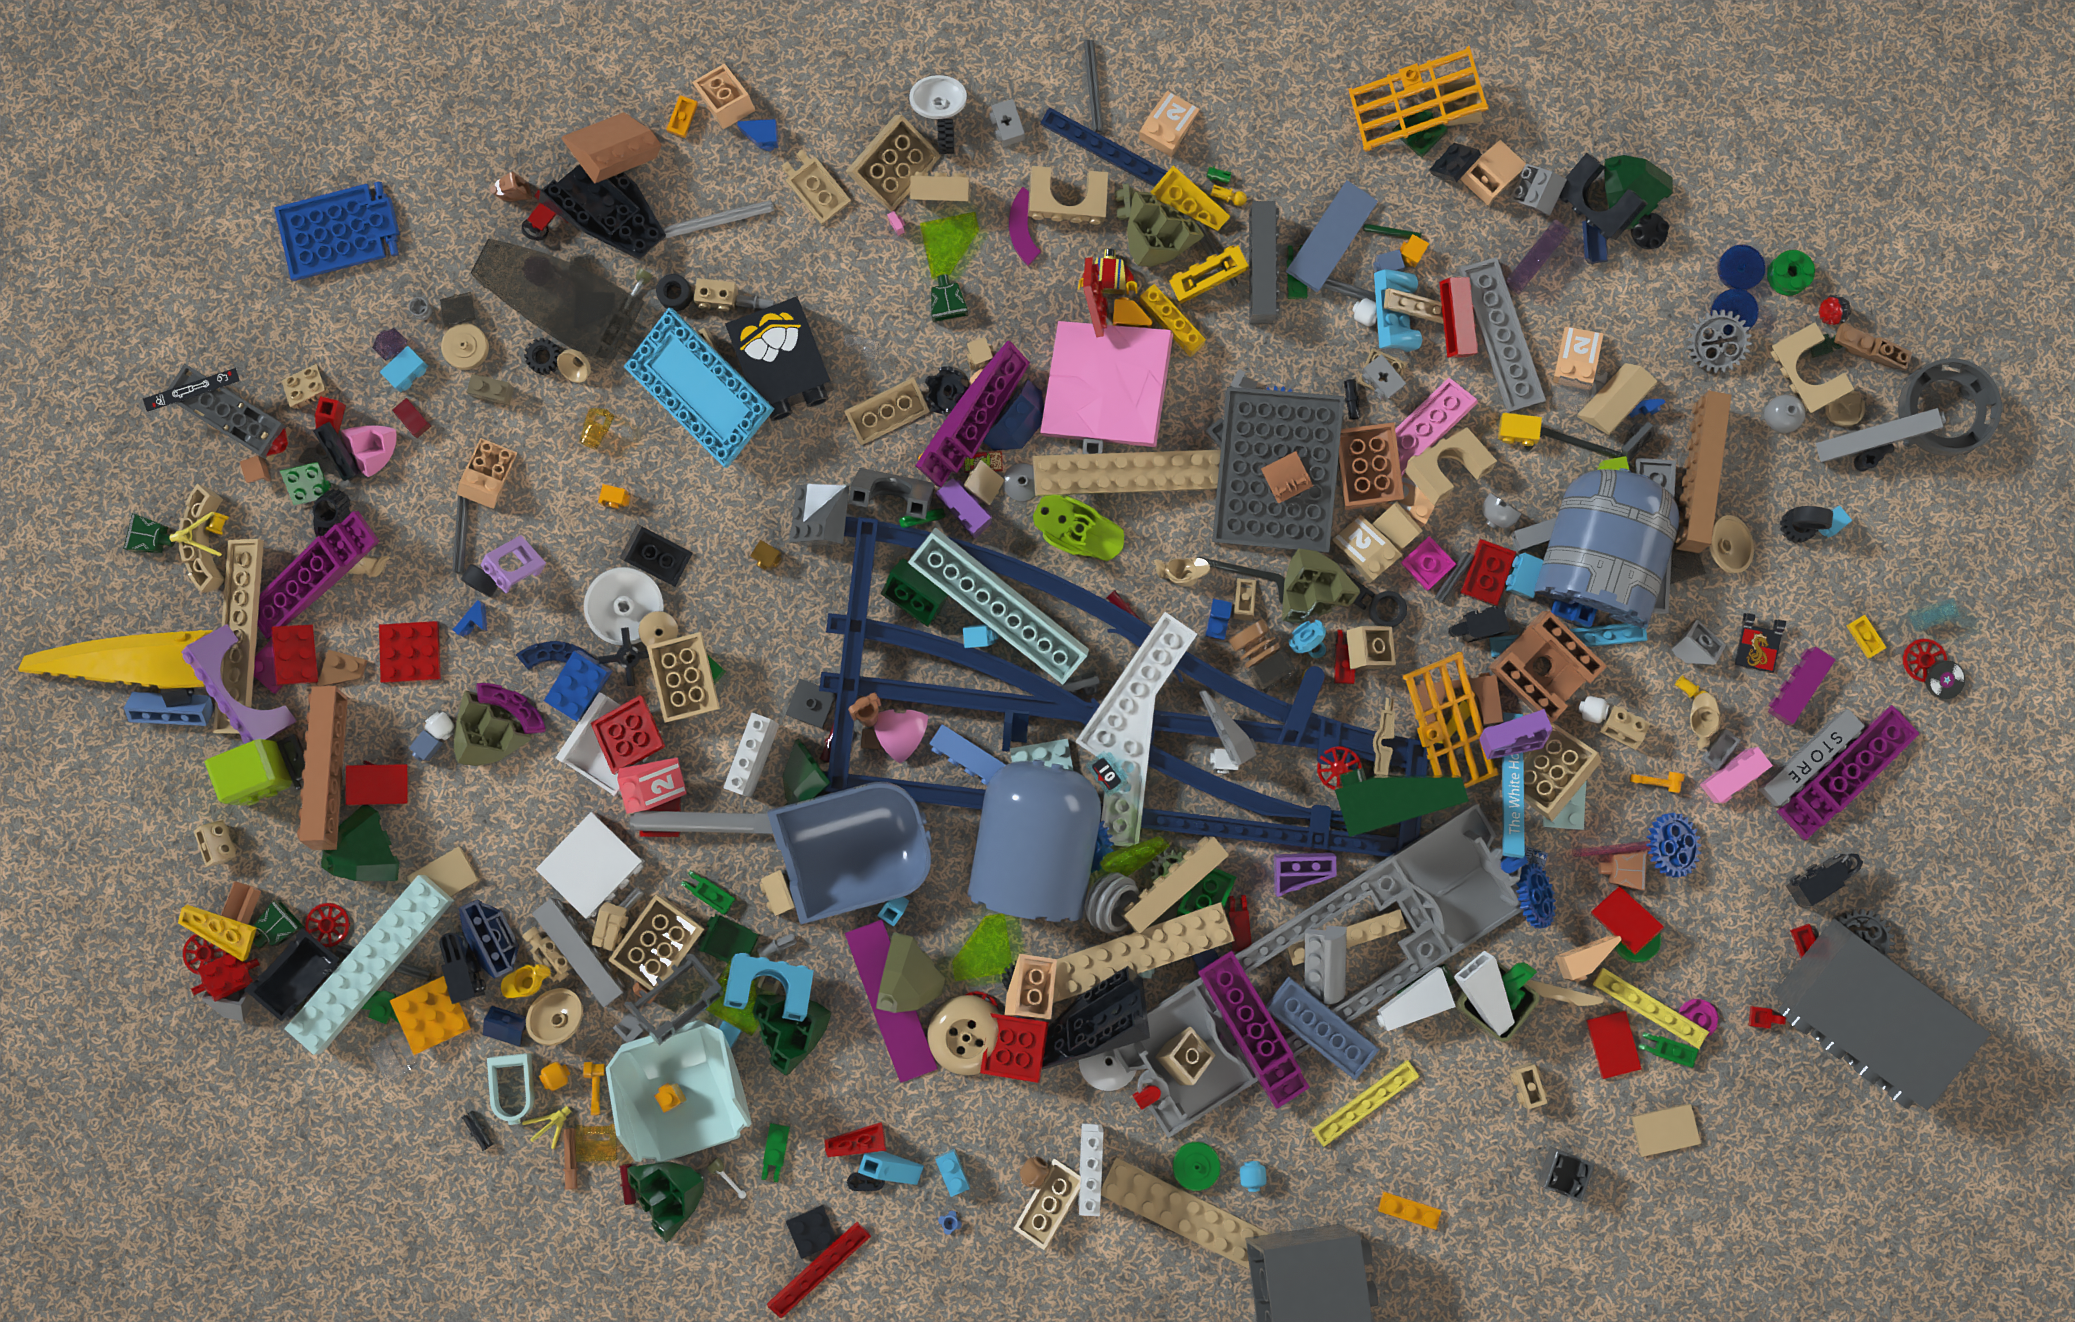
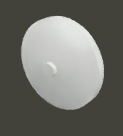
[584,567,663,645]

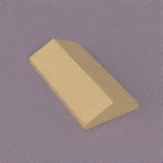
[1577,363,1657,435]
[844,377,930,445]
[1014,1159,1081,1251]

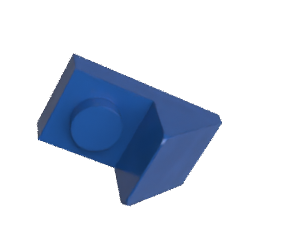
[1205,599,1232,640]
[453,600,488,637]

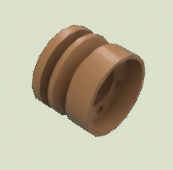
[1229,619,1281,669]

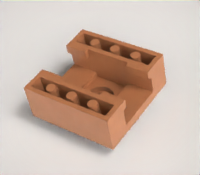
[1488,611,1607,724]

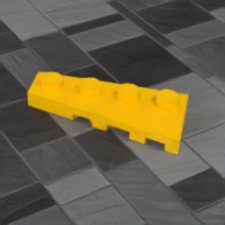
[1150,165,1230,231]
[178,905,257,961]

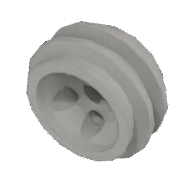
[1085,872,1140,933]

